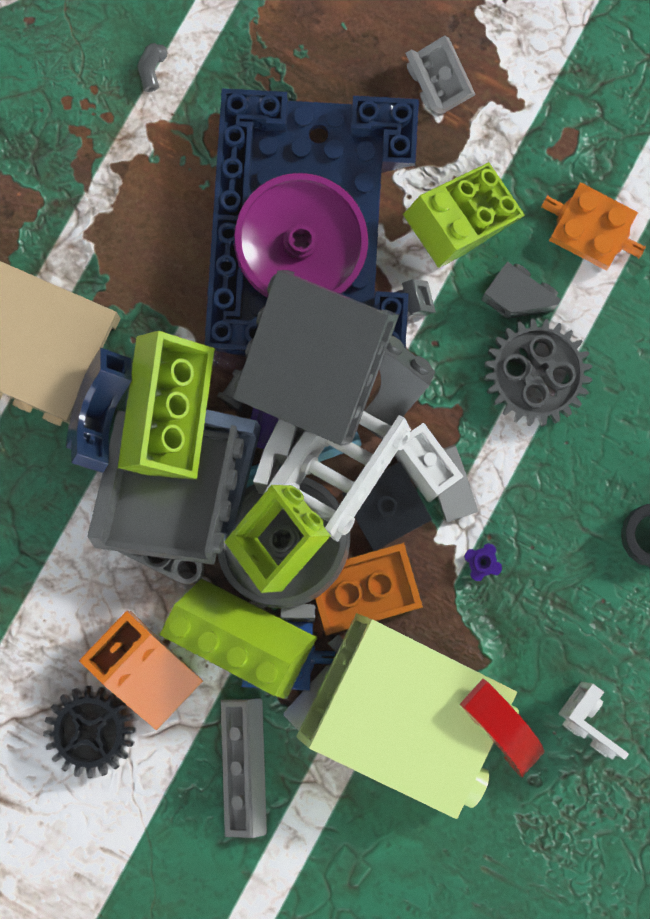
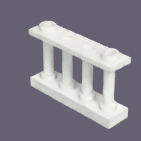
[264,411,411,542]

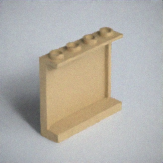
[0,261,121,426]

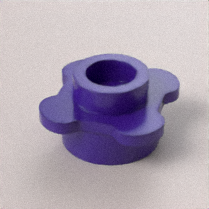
[464,543,502,581]

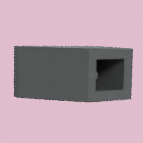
[481,262,562,319]

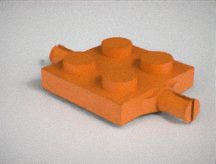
[541,182,646,271]

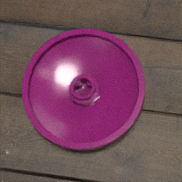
[234,173,368,298]

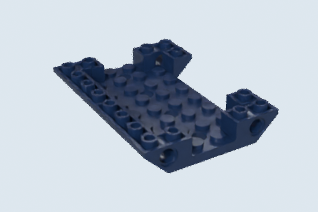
[205,88,419,357]

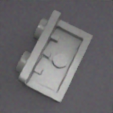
[406,36,476,114]

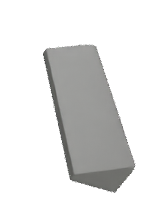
[221,698,267,838]

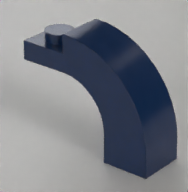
[66,347,132,473]

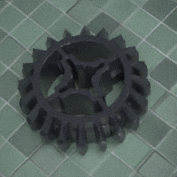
[43,685,136,779]

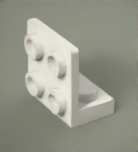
[558,681,629,760]

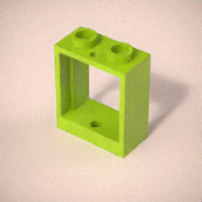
[224,485,331,593]

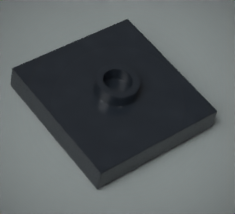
[342,462,432,551]

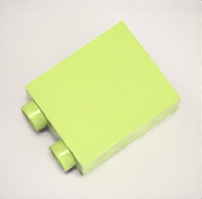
[296,613,519,819]

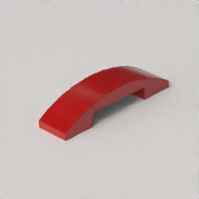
[459,679,544,777]

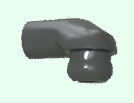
[137,43,168,92]

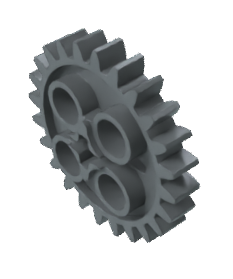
[484,319,592,427]

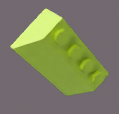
[118,331,215,480]
[159,578,317,699]

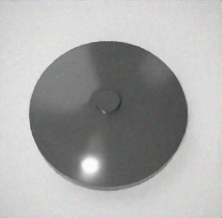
[218,477,350,608]

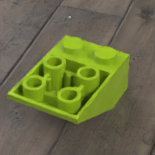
[403,162,525,268]

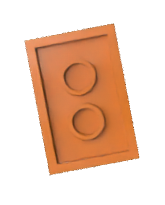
[315,543,423,635]

